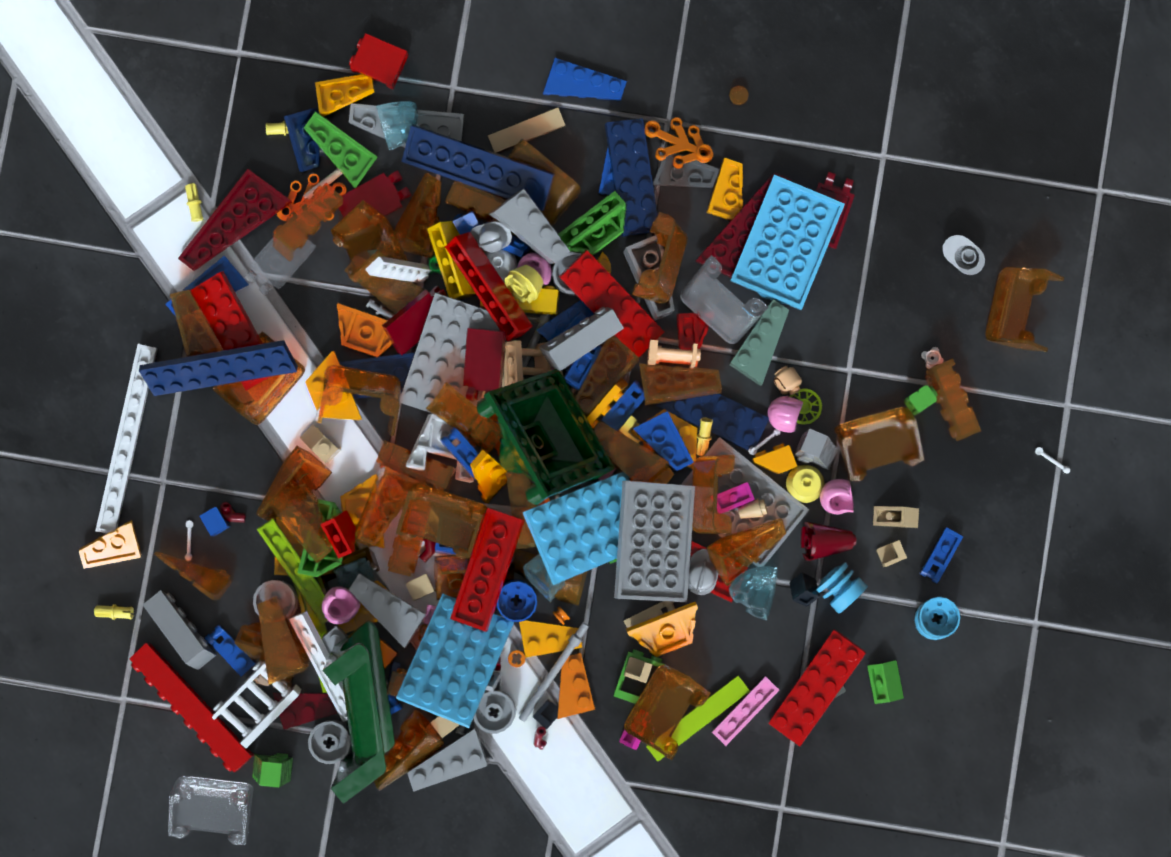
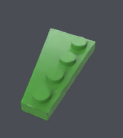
[304,112,377,188]

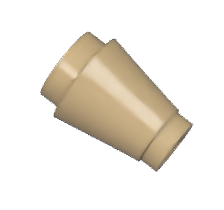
[738,498,768,519]

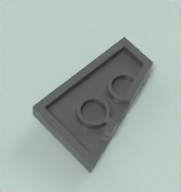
[653,153,720,188]

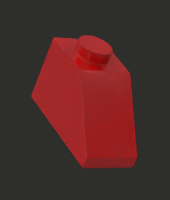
[320,510,356,558]

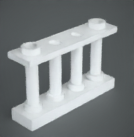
[212,658,302,748]

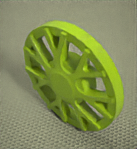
[789,389,822,425]

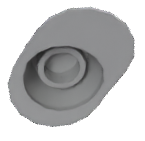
[470,221,512,253]
[943,235,985,275]
[688,549,720,595]

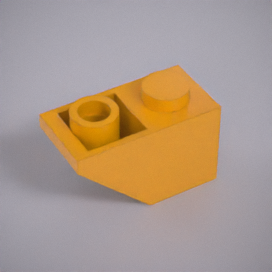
[752,443,797,474]

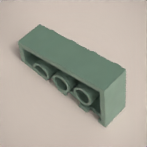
[729,299,789,386]

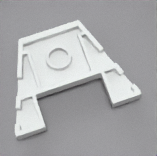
[406,414,474,483]

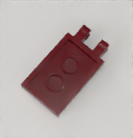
[334,170,412,234]
[815,172,855,249]
[382,286,447,355]
[463,328,506,401]

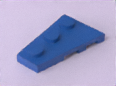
[633,411,694,471]

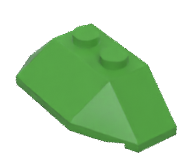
[558,191,626,255]
[297,499,343,577]

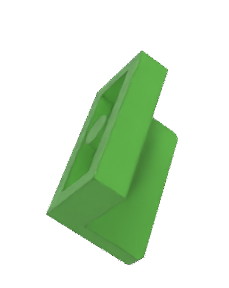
[867,660,904,704]

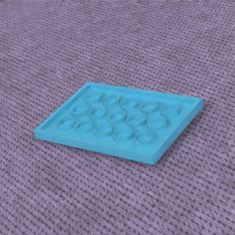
[730,175,845,310]
[523,471,629,585]
[396,593,514,728]

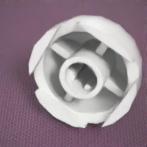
[485,249,517,283]

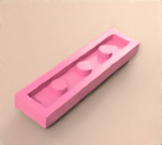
[712,676,779,746]

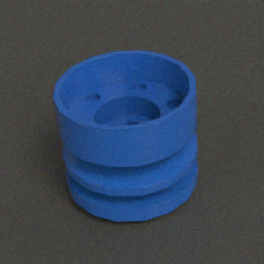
[497,579,537,622]

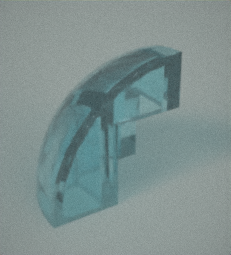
[376,101,418,150]
[729,566,778,620]

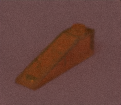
[256,446,332,521]

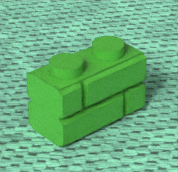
[904,385,938,415]

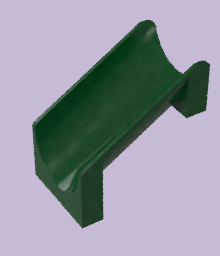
[322,621,395,804]

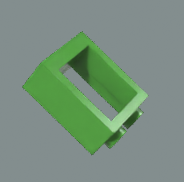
[613,649,665,709]

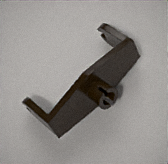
[317,547,380,596]

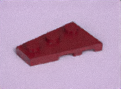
[273,692,338,730]

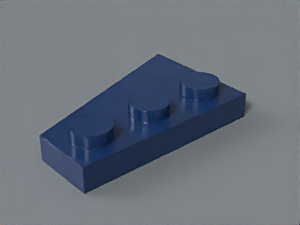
[284,107,319,172]

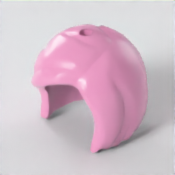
[517,253,552,286]
[767,396,803,433]
[820,479,854,515]
[322,586,360,624]

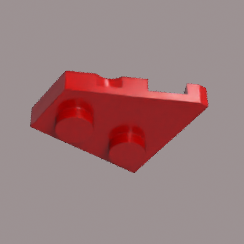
[677,312,714,350]

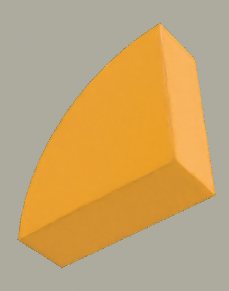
[597,252,611,274]

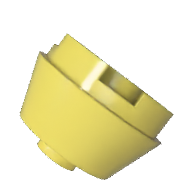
[505,265,544,303]
[786,465,824,503]

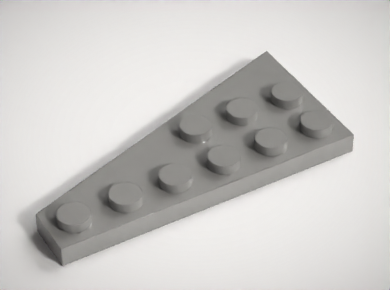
[349,103,464,148]

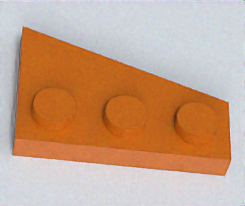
[557,653,595,719]

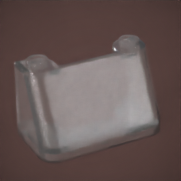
[680,255,769,344]
[168,777,253,845]

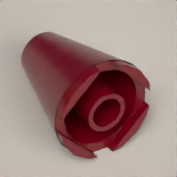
[801,522,856,561]

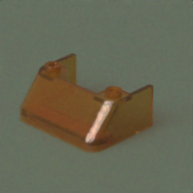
[985,267,1064,352]
[316,365,401,436]

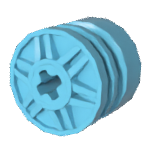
[816,562,868,614]
[914,597,960,640]

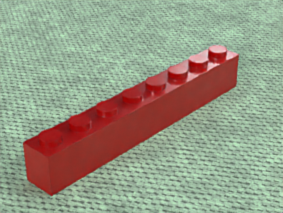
[129,642,254,772]

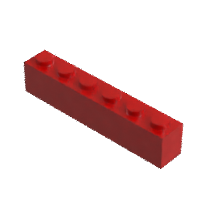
[445,232,533,341]

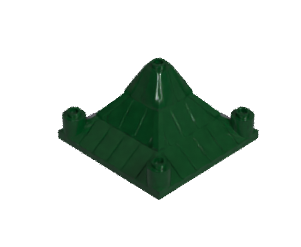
[477,369,615,505]

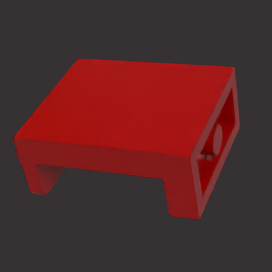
[349,33,409,90]

